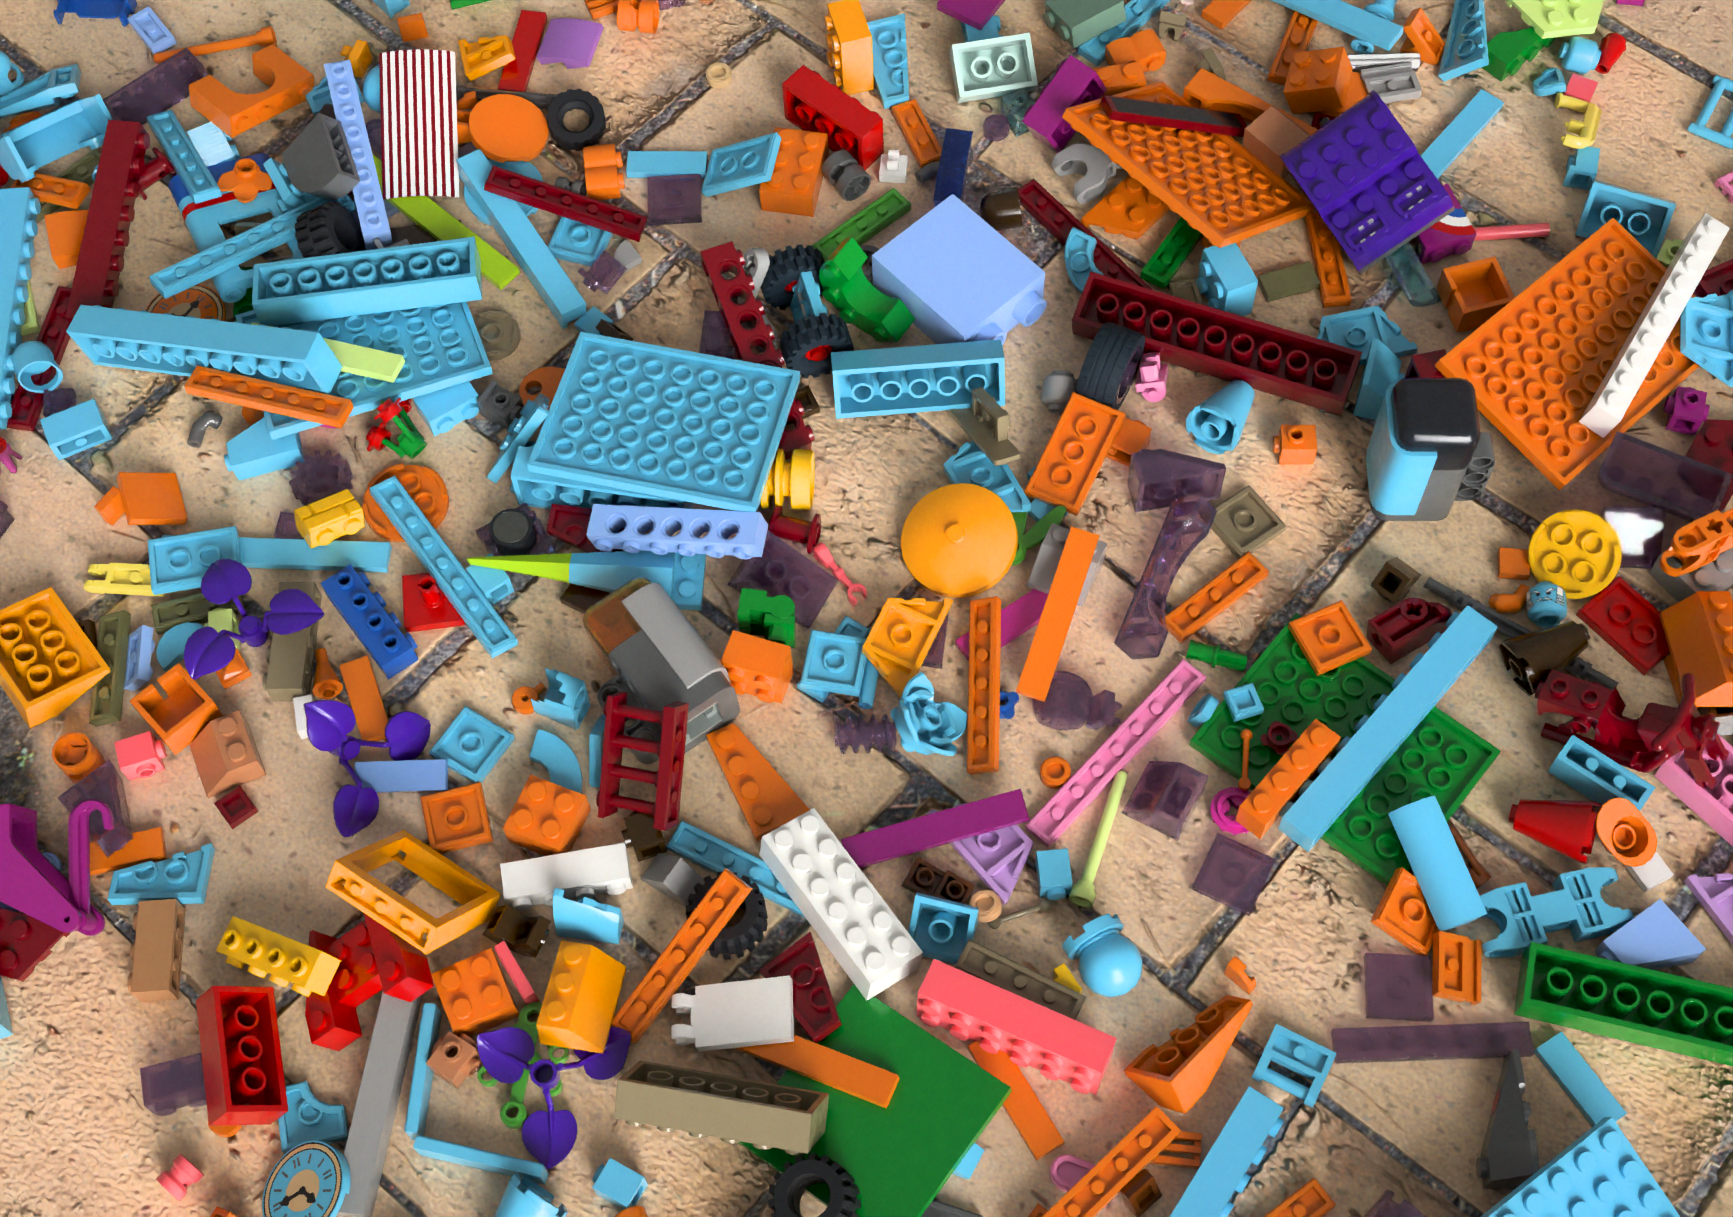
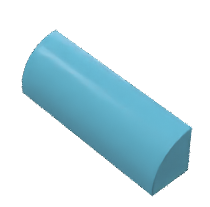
[1388,795,1487,931]

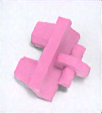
[1136,352,1169,402]

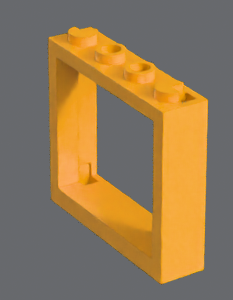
[325,830,501,954]

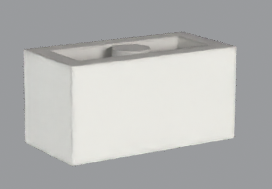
[293,694,315,739]

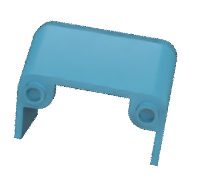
[0,94,113,183]

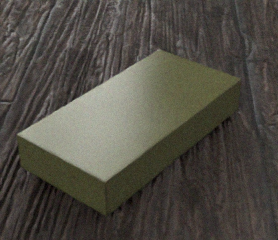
[1258,261,1320,302]

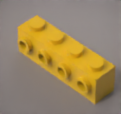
[216,916,341,997]

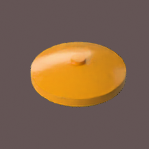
[901,483,1018,598]

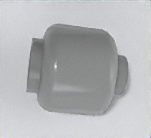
[1040,370,1078,414]

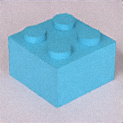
[1196,243,1258,316]

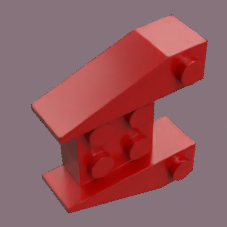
[305,913,434,1051]

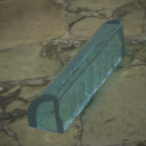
[1385,242,1441,307]

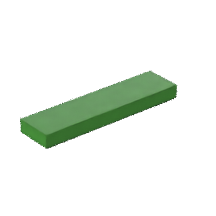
[812,188,911,261]

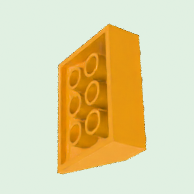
[0,587,110,729]

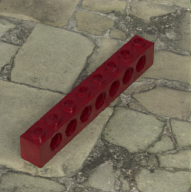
[700,241,815,460]

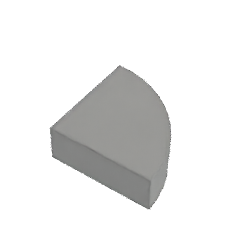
[614,239,642,276]

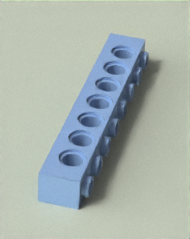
[324,60,393,250]

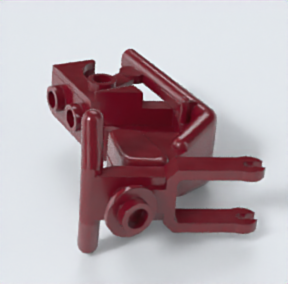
[1535,670,1729,789]

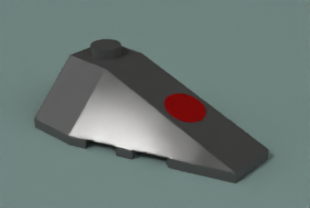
[1476,1049,1540,1190]

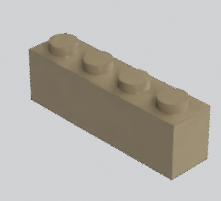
[263,582,322,702]

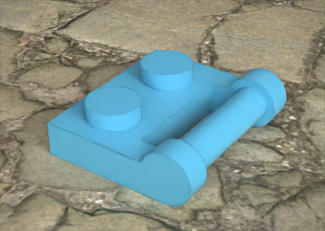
[1251,1024,1337,1108]

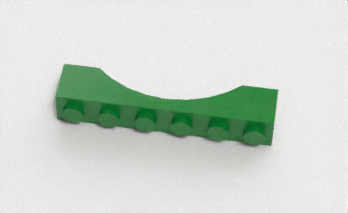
[1481,27,1556,82]

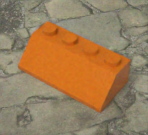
[1660,591,1733,707]

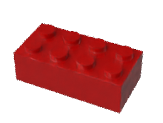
[782,65,884,170]
[196,986,288,1126]

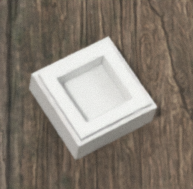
[1626,851,1674,893]

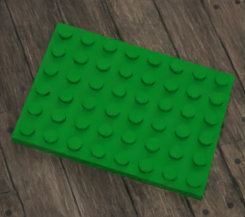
[1189,613,1501,886]

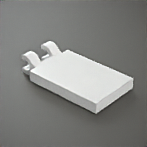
[671,975,794,1052]

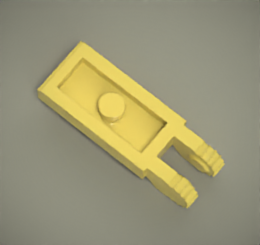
[83,562,165,597]

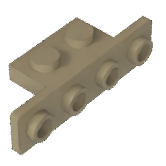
[946,387,1020,466]

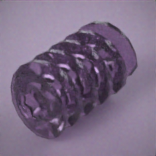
[834,714,897,754]

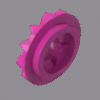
[1210,787,1251,836]

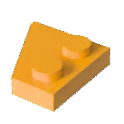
[458,35,516,81]

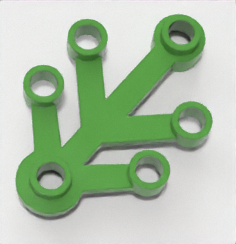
[478,1002,569,1129]

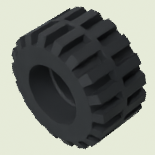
[295,201,365,258]
[686,872,768,959]
[768,1153,861,1217]

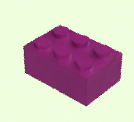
[1022,55,1107,153]

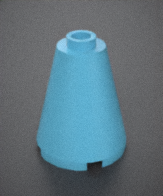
[1186,380,1255,454]
[494,1172,569,1217]

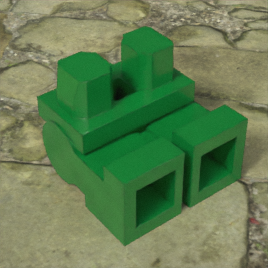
[737,588,796,648]

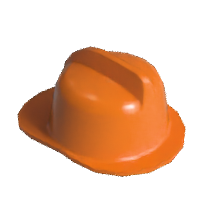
[1596,797,1657,867]

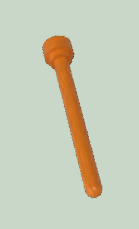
[153,26,277,63]

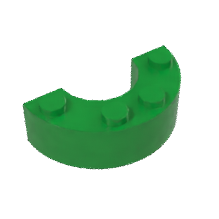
[819,237,915,343]

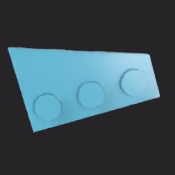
[107,843,215,905]

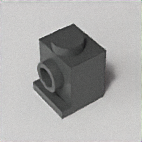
[477,380,524,430]

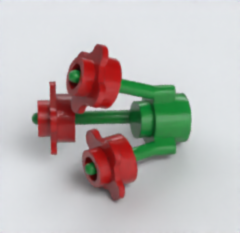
[366,398,427,459]

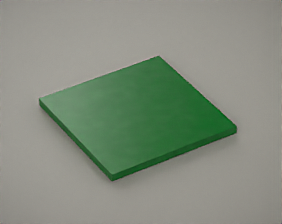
[739,984,1012,1217]

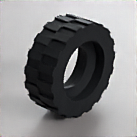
[546,89,606,151]

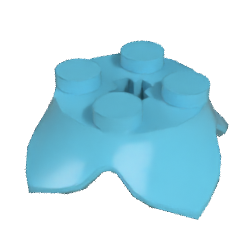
[890,672,968,756]

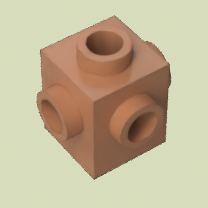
[426,1031,480,1089]

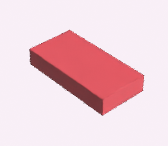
[494,941,539,1005]

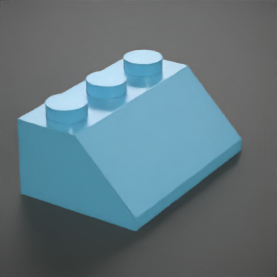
[1575,179,1676,258]

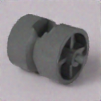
[821,149,871,201]

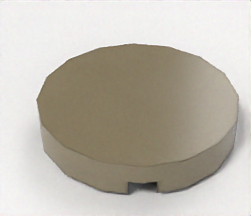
[474,310,521,361]

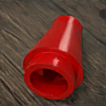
[1595,33,1626,74]

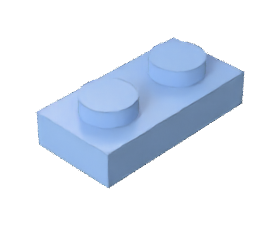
[127,6,177,54]
[124,625,155,692]

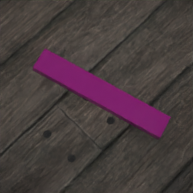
[841,789,1030,868]

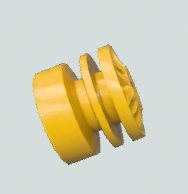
[761,449,815,510]

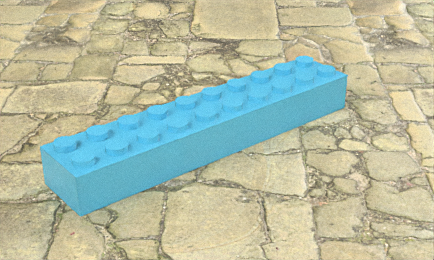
[66,305,343,394]

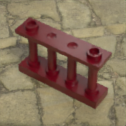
[596,691,689,831]

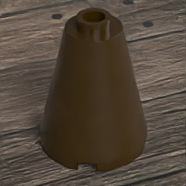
[1498,621,1590,696]

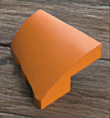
[44,210,89,269]

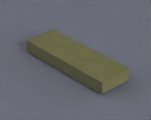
[151,592,244,635]

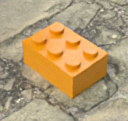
[824,0,874,95]

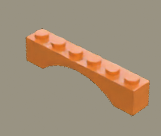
[1183,68,1318,135]

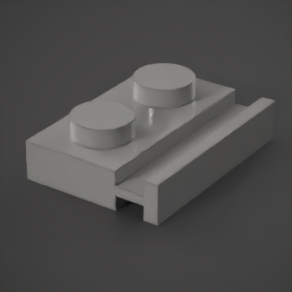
[1359,62,1422,103]

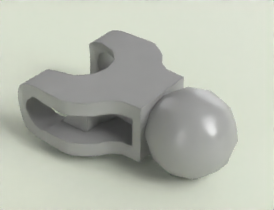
[1051,143,1123,204]

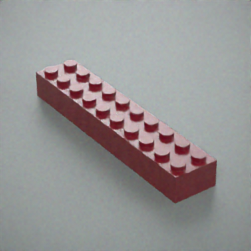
[1072,271,1362,416]

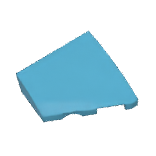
[553,888,624,944]

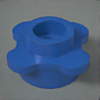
[1000,688,1019,719]

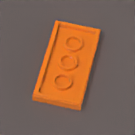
[1024,392,1126,516]

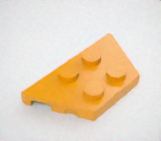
[862,598,953,698]

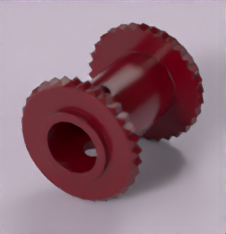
[139,147,177,200]
[768,506,821,554]

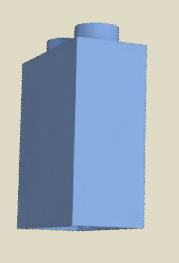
[872,194,1047,346]

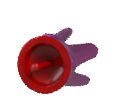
[0,437,22,474]

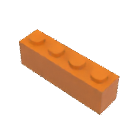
[1235,718,1341,839]

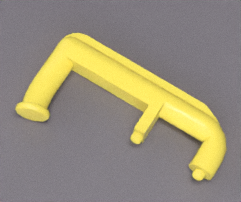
[1554,92,1602,149]

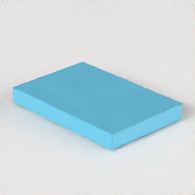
[701,132,781,197]
[147,526,241,595]

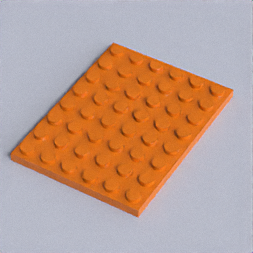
[1062,81,1314,248]

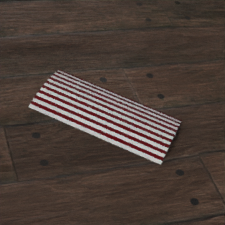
[379,49,459,200]

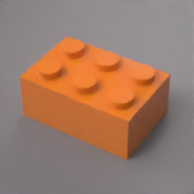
[759,127,829,217]

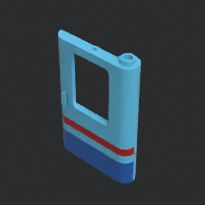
[168,153,303,303]

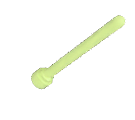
[1068,770,1127,908]

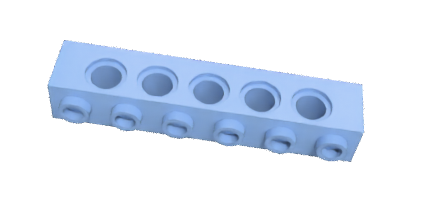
[586,504,768,559]

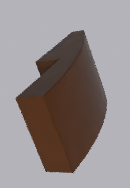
[901,857,975,904]

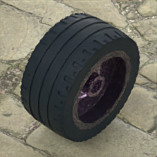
[1075,322,1145,410]

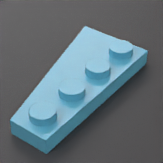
[867,13,909,109]

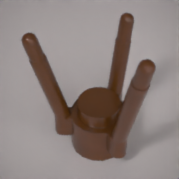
[1447,820,1492,889]

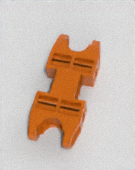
[1659,508,1733,577]

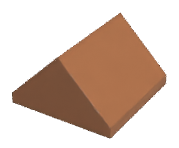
[1243,106,1310,179]

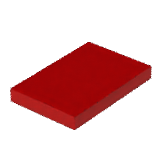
[1576,576,1670,676]

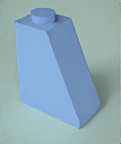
[1594,899,1706,970]

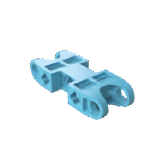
[1480,867,1635,958]

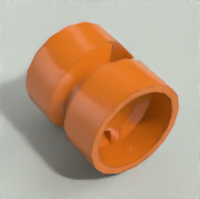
[617,0,660,34]
[52,732,105,785]

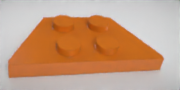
[1081,175,1170,239]

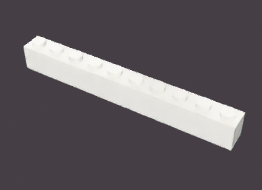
[1579,213,1730,438]

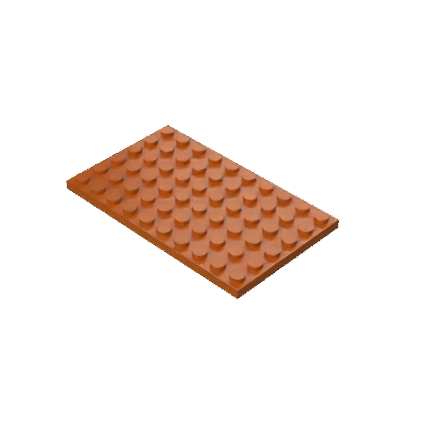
[1435,218,1700,491]

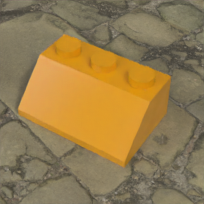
[536,940,627,1054]

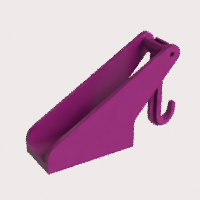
[0,799,114,936]

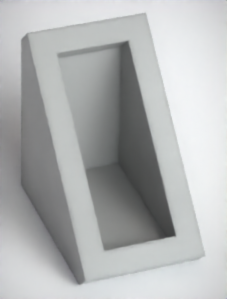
[641,853,705,907]

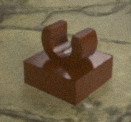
[1120,1169,1162,1217]

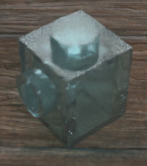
[1001,88,1035,137]

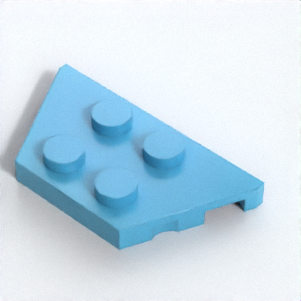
[1680,290,1733,387]
[1317,306,1418,365]
[486,393,550,483]
[943,441,1031,512]

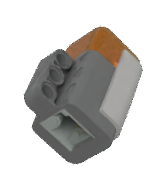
[583,577,740,764]

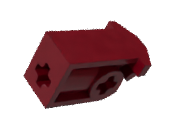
[1366,598,1452,664]

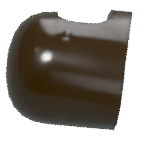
[980,186,1023,231]

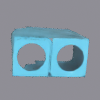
[531,668,591,730]

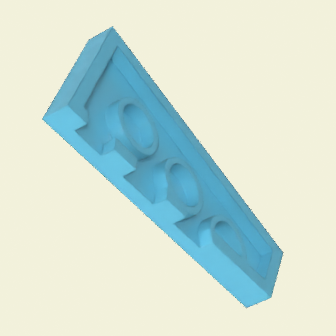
[1438,0,1489,82]

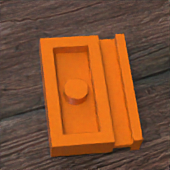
[1432,931,1482,1005]

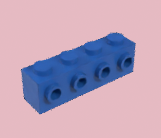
[320,564,418,680]

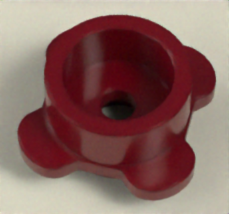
[1260,721,1298,756]

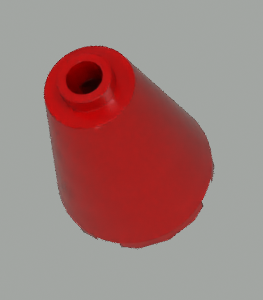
[1508,799,1601,864]

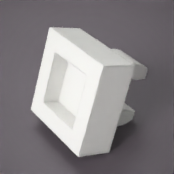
[879,150,908,183]

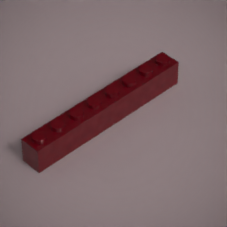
[65,120,150,323]

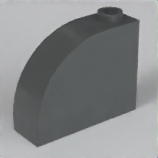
[281,113,360,200]

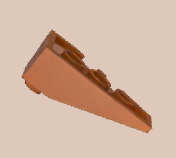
[1124,995,1253,1113]

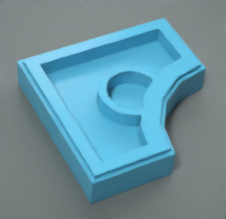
[278,1081,349,1154]

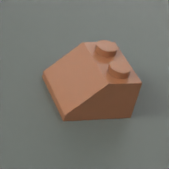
[190,710,267,799]

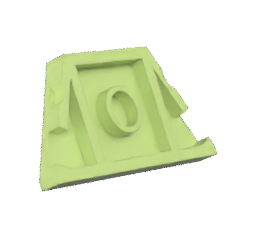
[1506,0,1604,39]

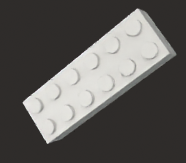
[759,808,923,1001]

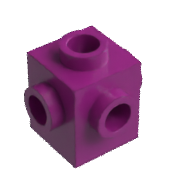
[1663,386,1710,436]

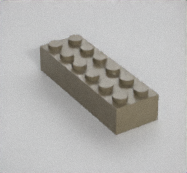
[614,1060,829,1155]

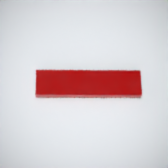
[498,10,548,92]

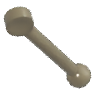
[988,899,1052,929]

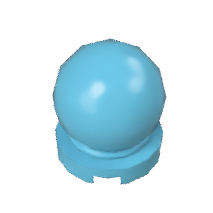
[1062,914,1142,998]

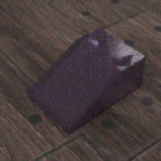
[1127,449,1226,512]
[728,530,839,628]

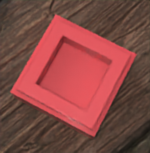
[1564,74,1598,102]

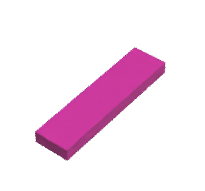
[955,589,1048,661]

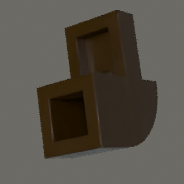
[482,905,551,958]

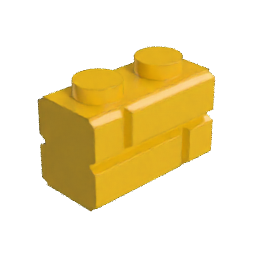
[294,489,365,549]

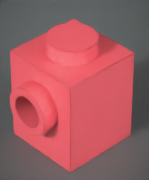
[114,731,167,780]

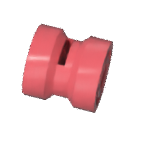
[156,1153,204,1201]

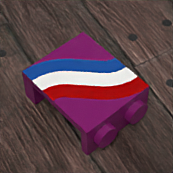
[1416,183,1476,265]

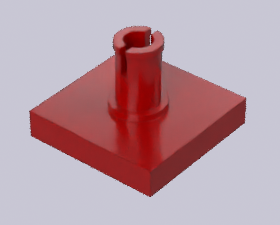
[402,573,465,633]

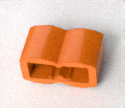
[1105,29,1166,72]
[583,143,625,200]

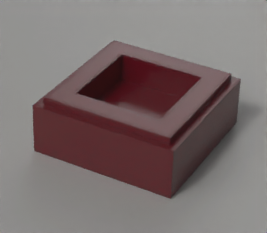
[214,786,259,829]

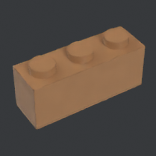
[127,899,186,1002]

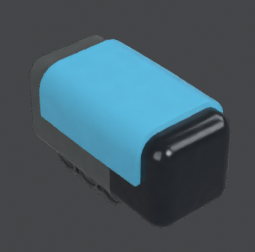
[1366,378,1495,521]

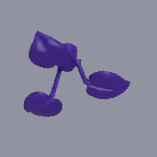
[184,559,324,680]
[303,700,431,837]
[477,1026,631,1169]

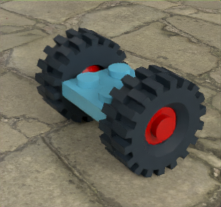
[761,244,854,379]

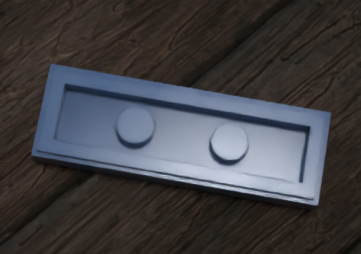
[355,759,448,793]

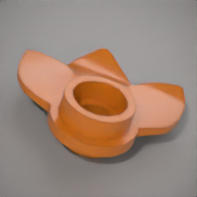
[217,158,272,203]

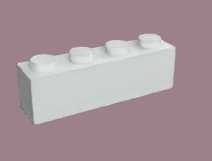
[500,842,633,911]

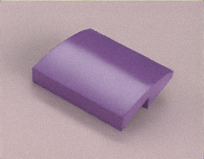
[536,18,604,69]

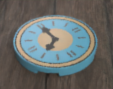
[262,1141,351,1217]

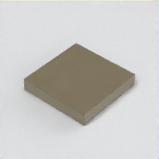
[1203,485,1286,559]

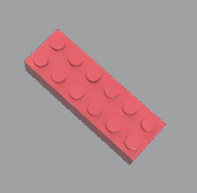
[916,959,1117,1095]

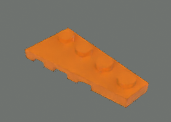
[706,723,810,842]

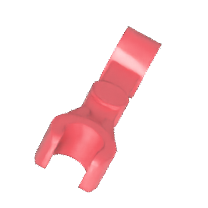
[813,542,867,605]

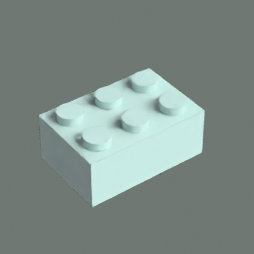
[949,33,1038,103]

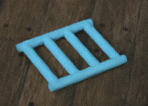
[1687,75,1733,150]

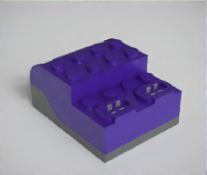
[1279,90,1455,274]

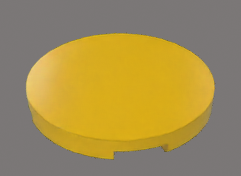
[1528,509,1622,599]

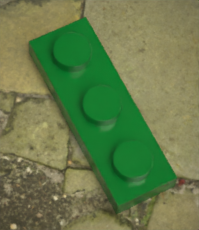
[1140,217,1203,290]

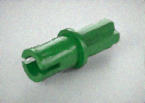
[1186,640,1248,671]

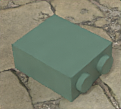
[1043,0,1126,48]

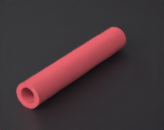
[1473,223,1550,241]

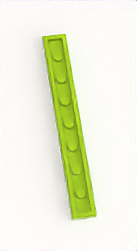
[372,154,520,290]

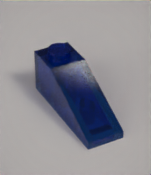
[933,128,973,207]

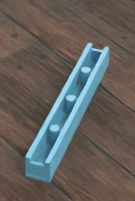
[456,149,586,329]

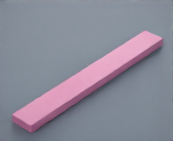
[1025,659,1206,849]

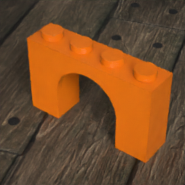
[189,44,314,138]

